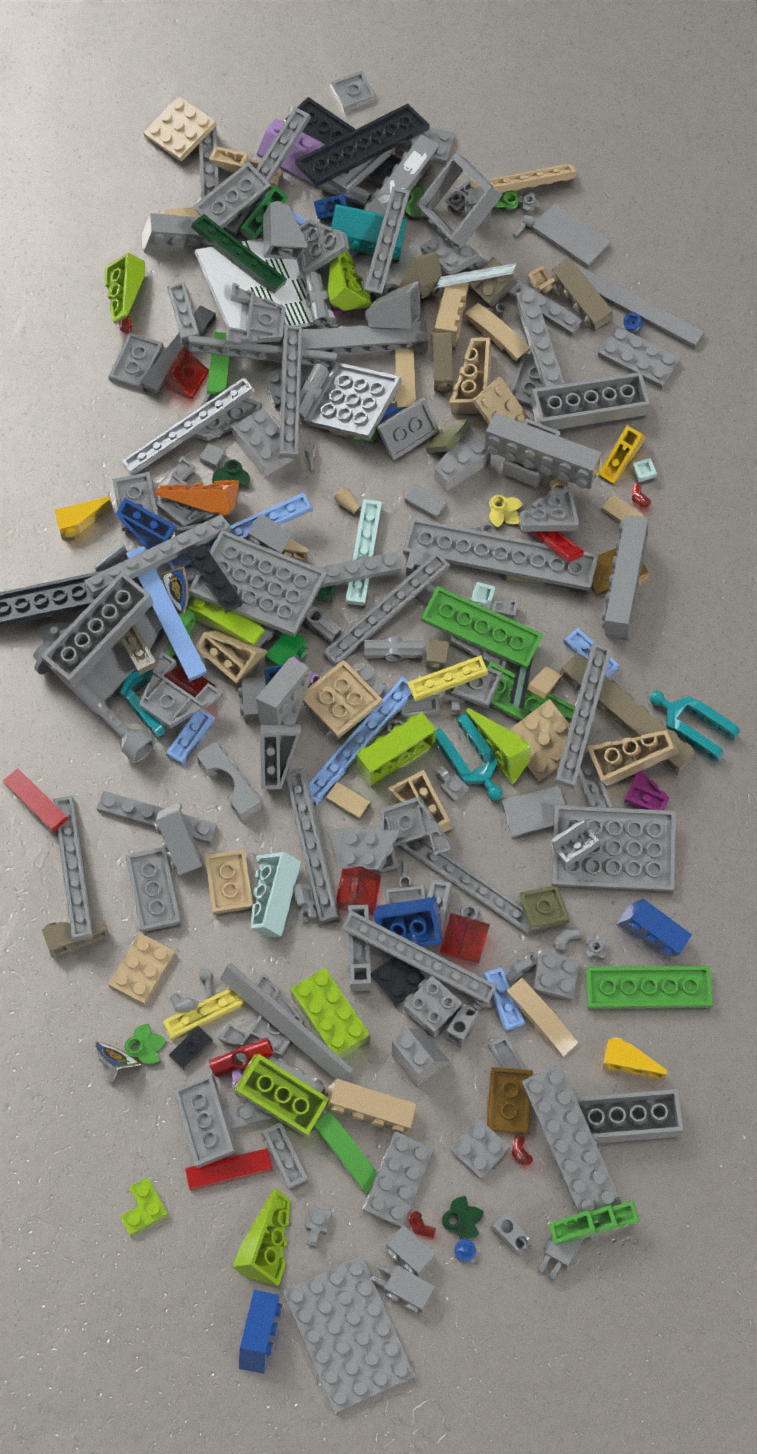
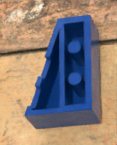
[116,498,177,549]
[617,898,692,957]
[239,1290,283,1374]

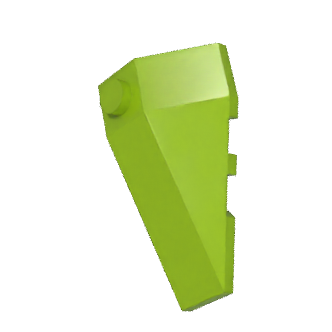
[328,250,372,311]
[104,252,145,323]
[188,597,265,646]
[233,1188,291,1286]

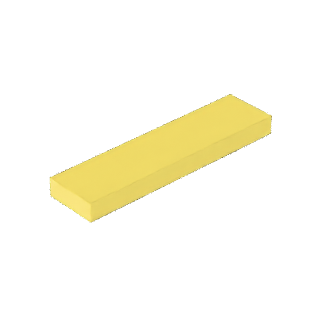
[408,655,488,701]
[162,988,246,1040]

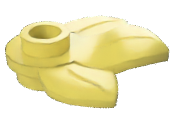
[489,495,523,528]

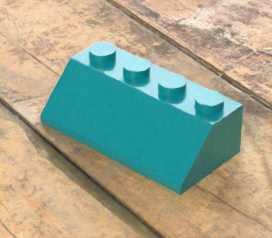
[331,204,407,260]

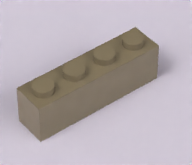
[551,257,613,330]

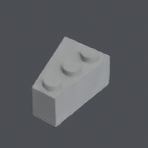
[141,213,203,252]
[434,427,491,492]
[260,724,301,789]
[154,803,203,875]

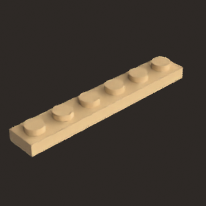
[470,163,577,193]

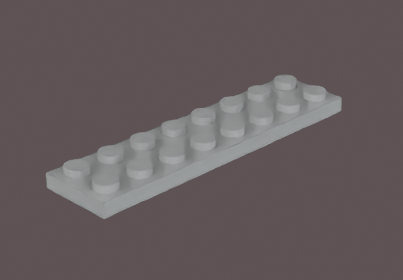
[522,1064,622,1240]

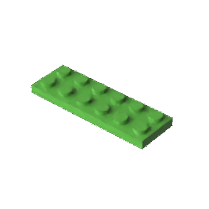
[421,586,543,669]
[488,662,575,724]
[586,966,713,1009]

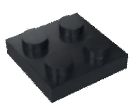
[371,957,426,1007]

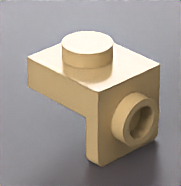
[527,265,555,294]

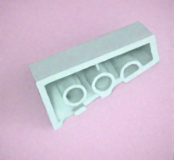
[250,852,301,938]

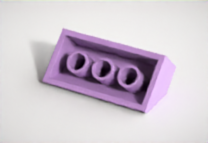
[257,118,325,187]

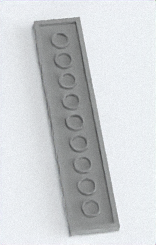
[403,518,599,591]

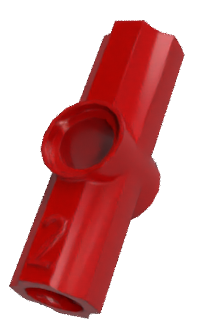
[209,1037,274,1077]

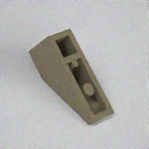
[41,922,109,957]

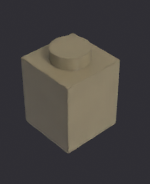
[426,639,449,672]

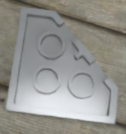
[299,220,349,274]
[192,393,262,441]
[519,488,579,532]

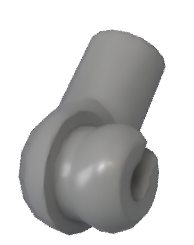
[554,929,581,951]
[170,994,198,1013]

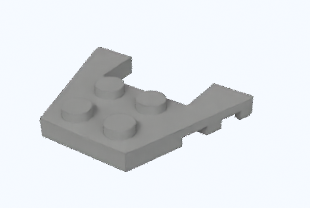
[225,283,286,345]
[157,456,237,527]
[450,599,518,669]
[139,652,223,729]
[380,797,454,872]
[218,973,304,1057]

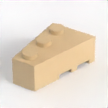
[195,630,267,684]
[388,770,453,832]

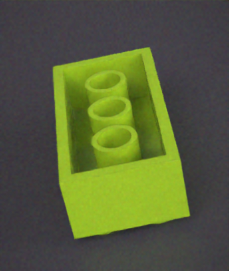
[357,712,436,787]
[290,967,370,1059]
[232,1054,329,1136]

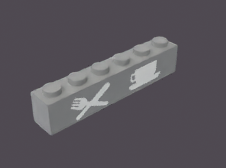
[364,134,440,215]
[516,289,565,387]

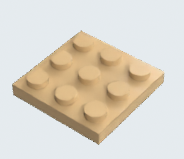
[143,96,217,162]
[303,660,383,739]
[510,699,570,782]

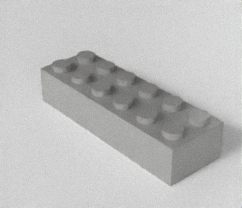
[530,372,650,430]
[485,413,602,489]
[602,515,648,639]
[41,572,154,688]
[576,1089,683,1144]

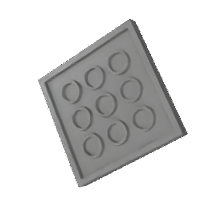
[304,362,402,440]

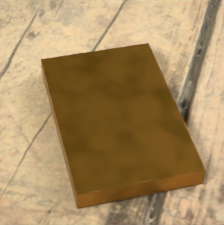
[592,548,649,596]
[487,1067,533,1134]

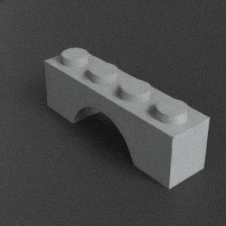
[196,742,262,822]
[348,905,371,992]

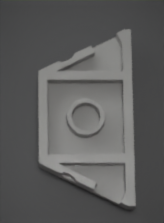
[327,829,402,871]

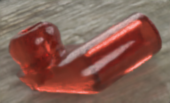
[119,316,132,333]
[632,483,651,508]
[512,1135,533,1166]
[409,1211,436,1239]

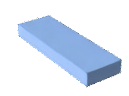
[564,627,619,678]
[166,710,215,765]
[482,967,525,1032]

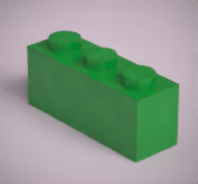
[238,186,289,240]

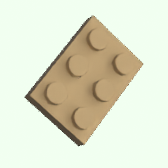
[472,377,530,425]
[205,849,253,914]
[108,933,175,1005]

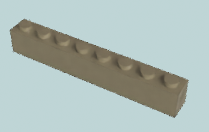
[560,653,695,776]

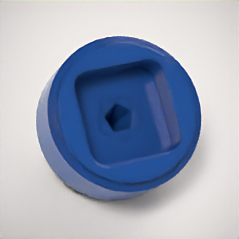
[623,313,643,332]
[454,1239,476,1262]

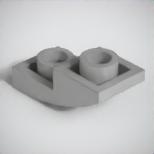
[444,178,474,212]

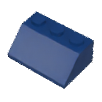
[373,897,442,953]

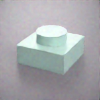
[632,458,657,482]
[471,582,495,603]

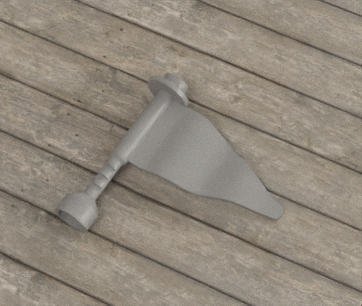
[33,606,178,763]

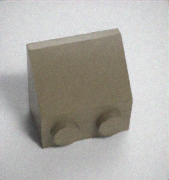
[399,251,442,298]
[469,257,518,308]

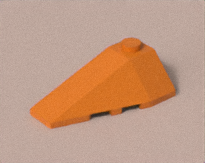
[155,480,239,515]

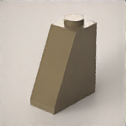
[432,332,453,392]

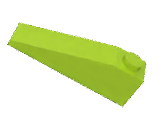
[466,708,531,784]

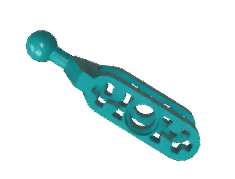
[120,670,165,738]
[649,690,740,762]
[435,714,503,801]

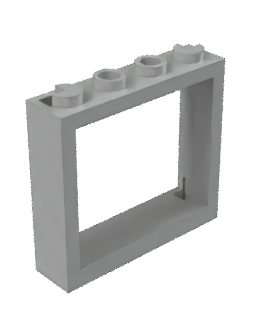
[416,152,503,247]

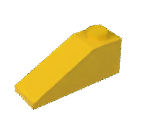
[598,425,646,484]
[54,496,112,538]
[603,1038,667,1080]

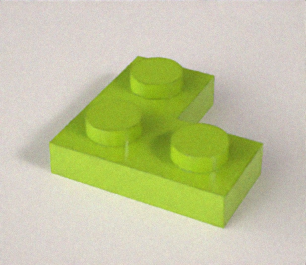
[120,1177,168,1237]

